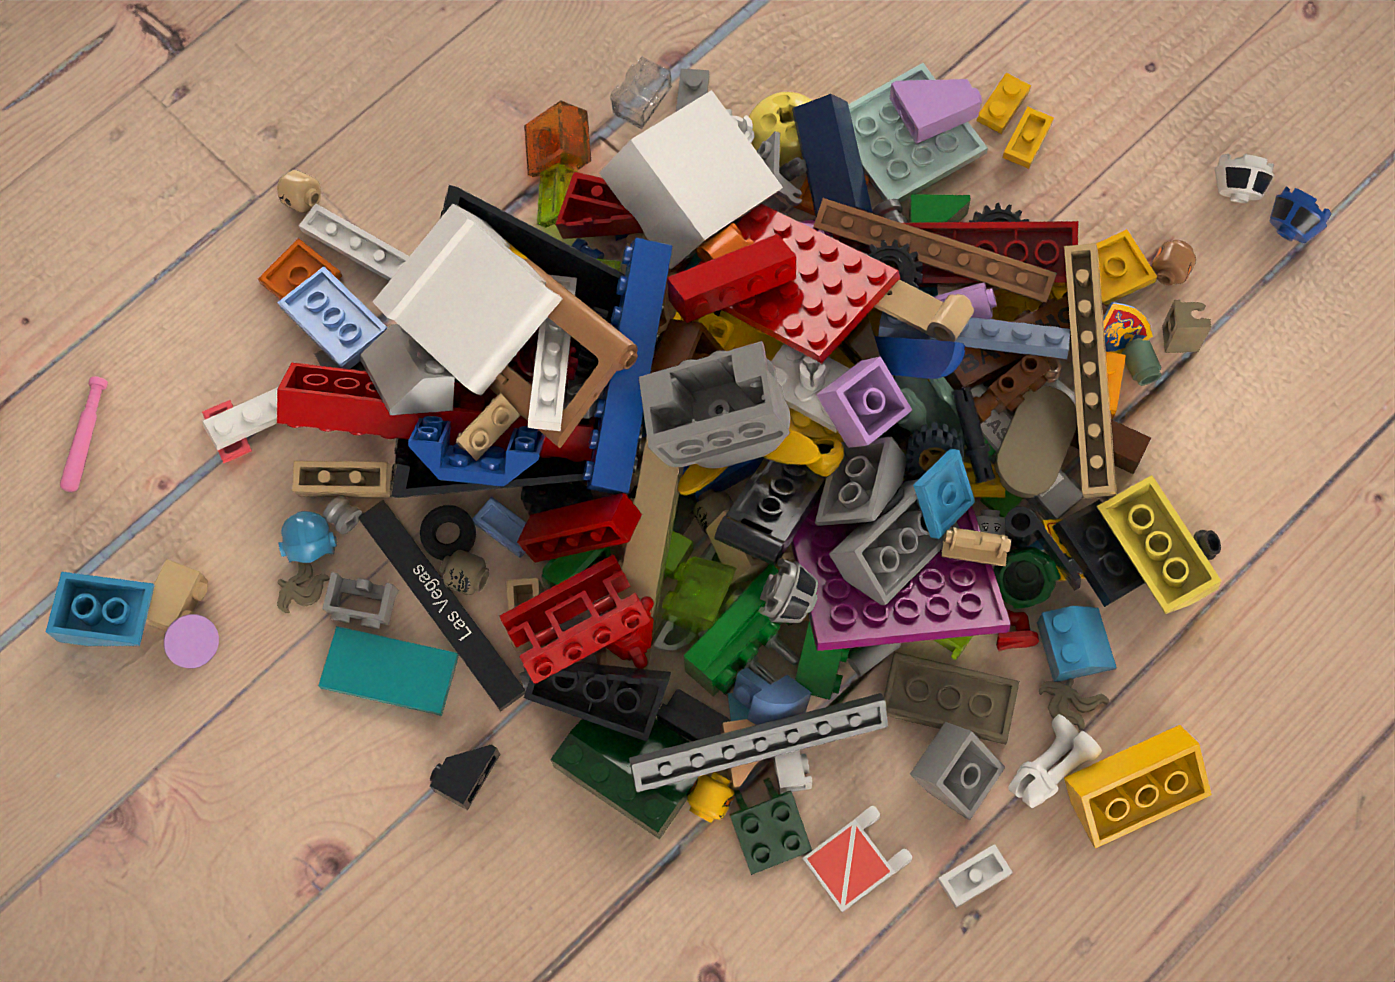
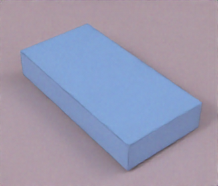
[473,497,526,558]

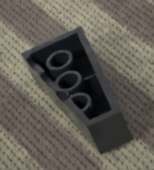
[523,662,671,741]

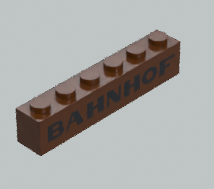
[944,291,1107,390]

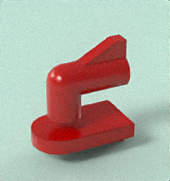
[996,609,1039,651]

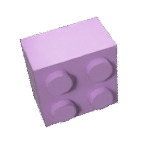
[816,356,912,448]

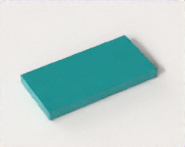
[318,626,459,716]

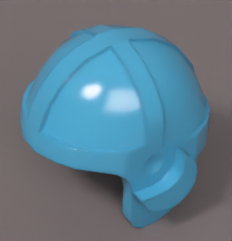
[278,511,337,563]

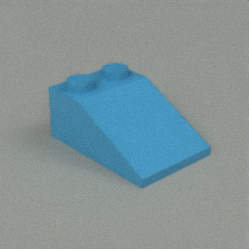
[46,572,155,646]

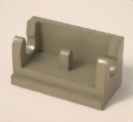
[1162,300,1211,353]

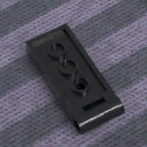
[714,458,827,566]

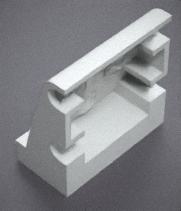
[373,204,563,395]

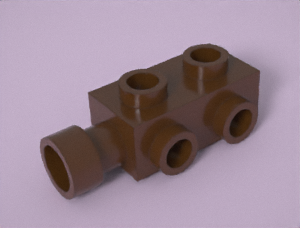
[973,354,1052,424]

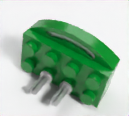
[683,564,800,697]

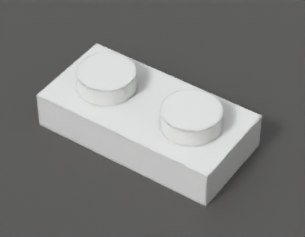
[938,844,1013,909]

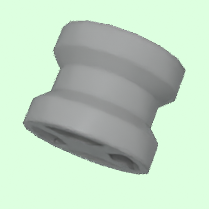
[322,495,362,535]

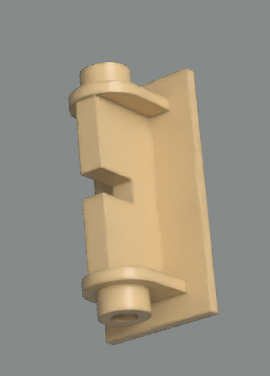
[456,393,520,461]
[942,527,1011,566]

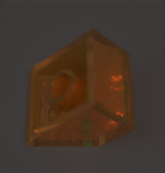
[524,100,591,177]

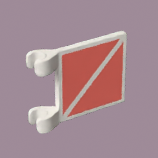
[803,806,912,912]

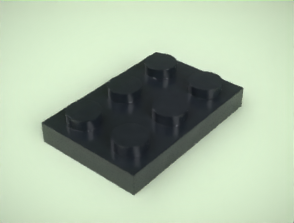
[1052,499,1145,607]

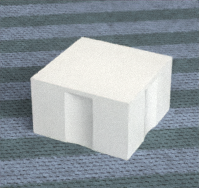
[599,90,783,270]

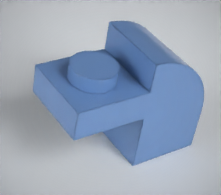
[732,667,811,725]

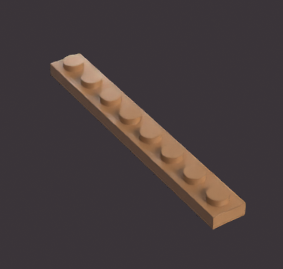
[813,198,1057,303]

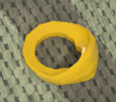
[806,436,844,477]

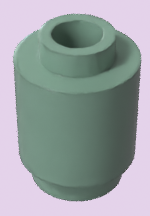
[1122,338,1162,386]

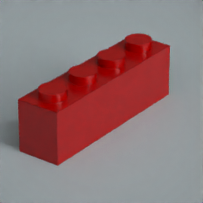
[667,234,797,323]
[517,493,642,563]

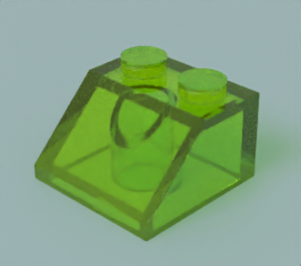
[662,556,737,634]

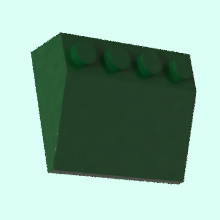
[550,719,698,840]

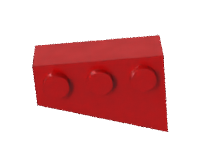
[555,172,644,239]

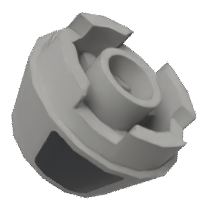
[758,558,818,623]

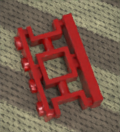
[499,554,650,684]

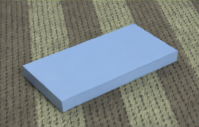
[277,266,388,369]

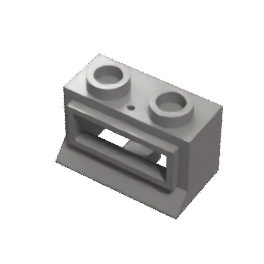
[322,572,399,629]

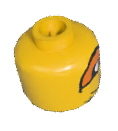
[687,772,735,823]

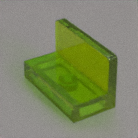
[537,163,580,228]

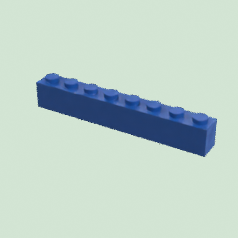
[583,237,673,495]

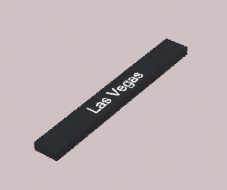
[358,500,525,712]

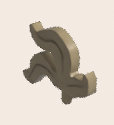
[277,562,329,613]
[1039,678,1109,730]

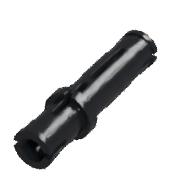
[951,386,995,483]

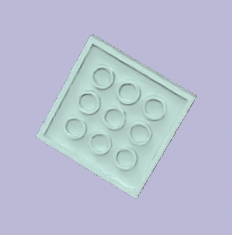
[848,63,988,203]

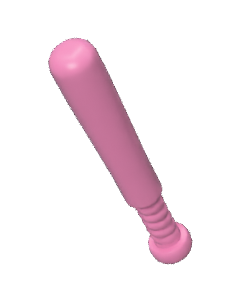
[60,377,108,492]

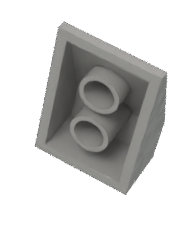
[815,437,906,526]

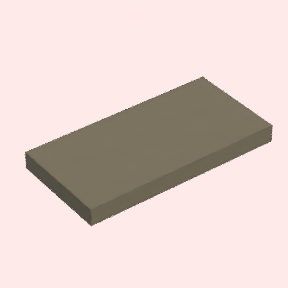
[884,652,1020,745]

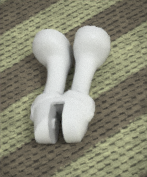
[1008,714,1102,808]

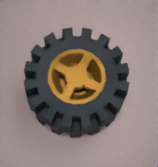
[906,423,964,479]

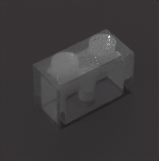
[610,56,672,129]

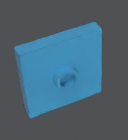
[913,449,975,539]

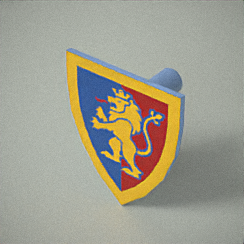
[1103,302,1153,354]

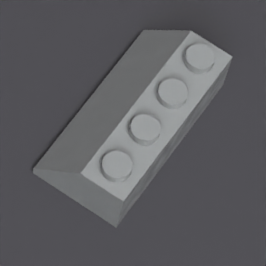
[360,324,455,415]
[829,479,960,605]

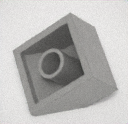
[910,722,1005,820]

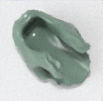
[894,376,966,453]

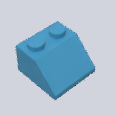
[1037,606,1117,682]

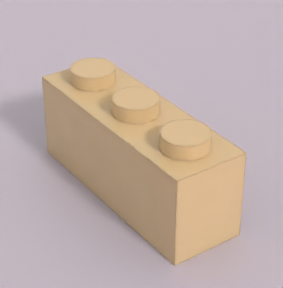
[292,461,392,498]

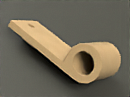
[874,279,974,342]

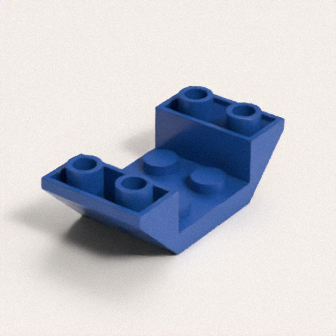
[408,416,545,487]

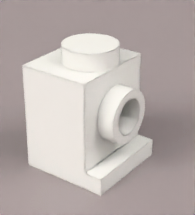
[773,750,813,794]

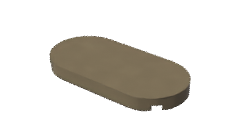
[994,386,1077,498]

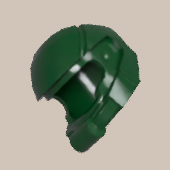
[993,547,1061,609]

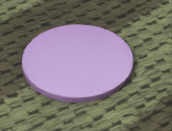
[164,614,219,668]

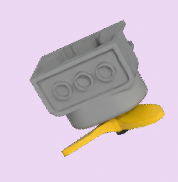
[639,341,821,495]

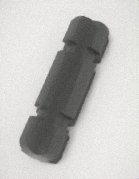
[779,157,807,182]

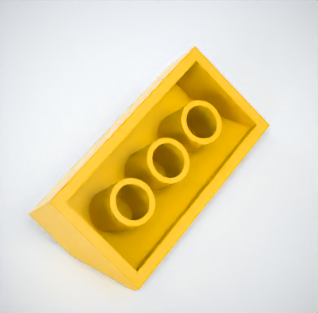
[1064,725,1212,848]

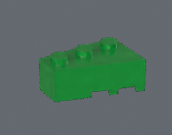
[795,621,850,700]

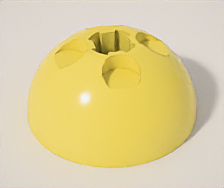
[749,92,812,167]

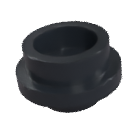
[1193,530,1221,561]

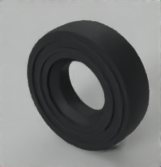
[420,505,476,561]

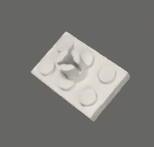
[771,344,849,433]

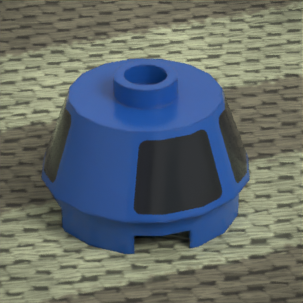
[1269,186,1332,243]

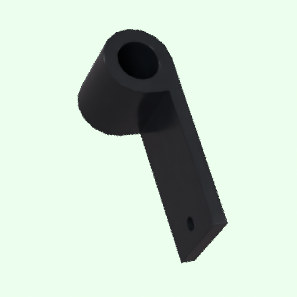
[1005,507,1083,591]

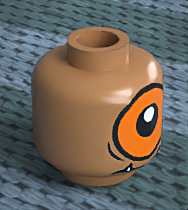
[1152,240,1196,285]

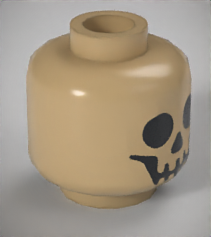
[277,170,321,213]

